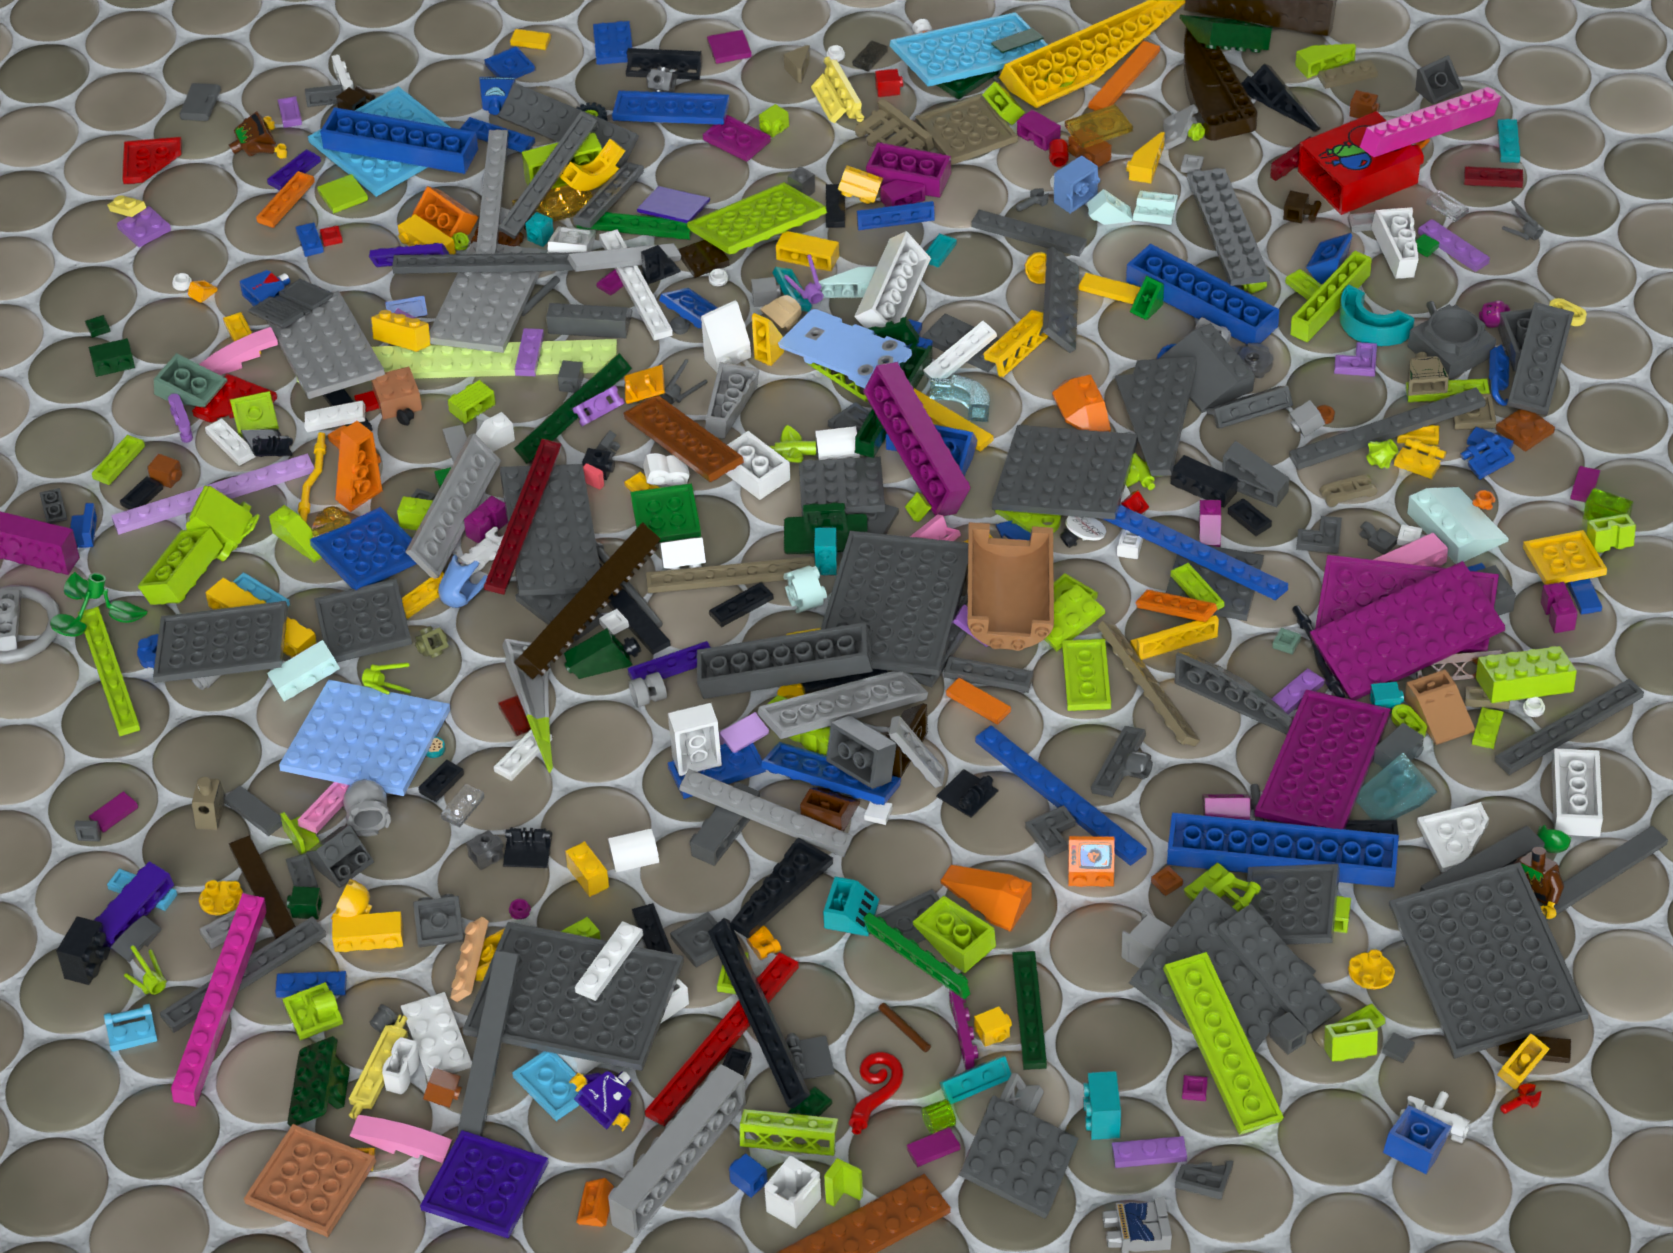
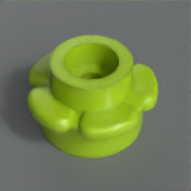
[1188,123,1205,141]
[451,232,469,251]

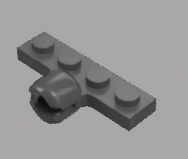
[1091,726,1153,797]

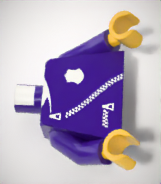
[569,1071,632,1132]

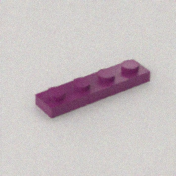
[949,989,978,1070]

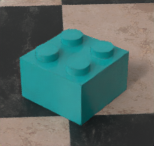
[1083,1071,1121,1140]

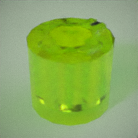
[921,1099,956,1134]

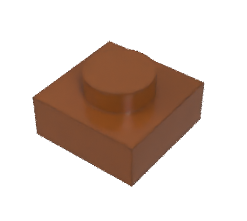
[1151,866,1183,896]

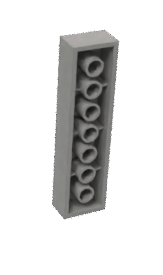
[608,1064,746,1238]

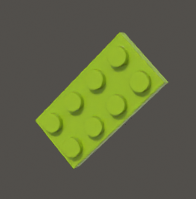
[1062,639,1111,711]

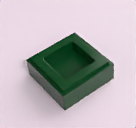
[85,315,111,338]

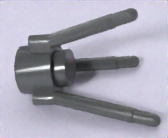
[1502,200,1544,241]
[661,359,707,404]

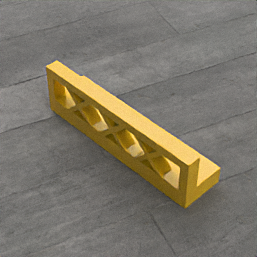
[983,310,1049,377]
[1130,615,1219,660]

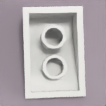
[548,226,596,253]
[701,300,751,373]

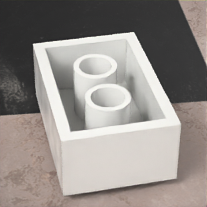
[725,431,790,500]
[668,703,722,776]

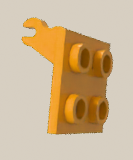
[624,365,665,404]

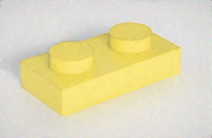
[108,195,146,217]

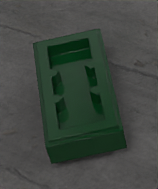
[787,1086,832,1117]

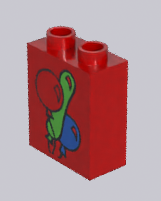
[1298,111,1424,215]

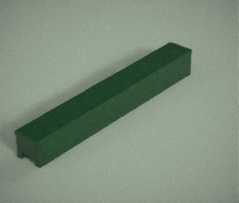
[854,342,932,458]

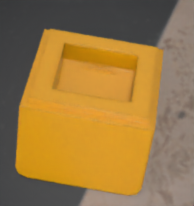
[188,280,218,302]

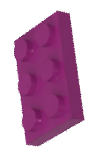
[703,114,771,162]

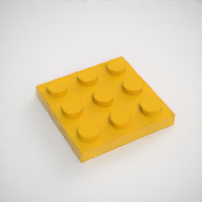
[1523,530,1607,585]

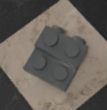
[413,894,464,948]

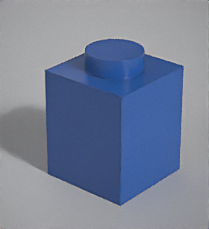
[729,1153,768,1198]

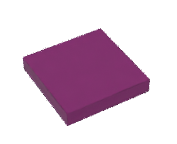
[707,30,752,64]

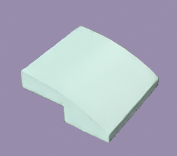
[1133,190,1178,225]

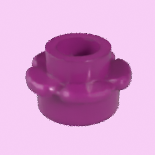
[509,899,531,920]

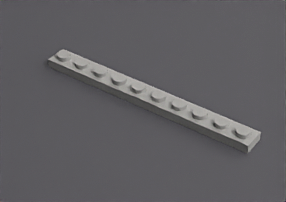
[476,130,509,254]

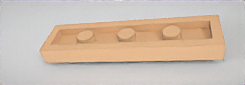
[450,917,489,1002]

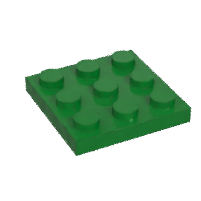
[630,483,701,543]

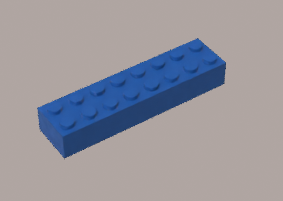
[320,107,478,174]
[1126,243,1279,345]

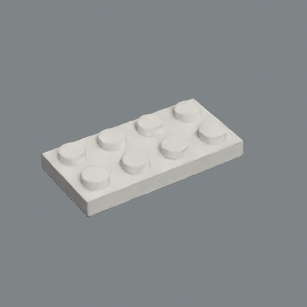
[401,992,472,1081]

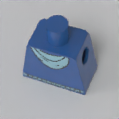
[479,77,516,115]

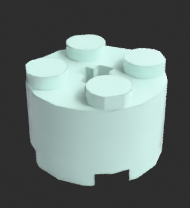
[783,566,827,613]

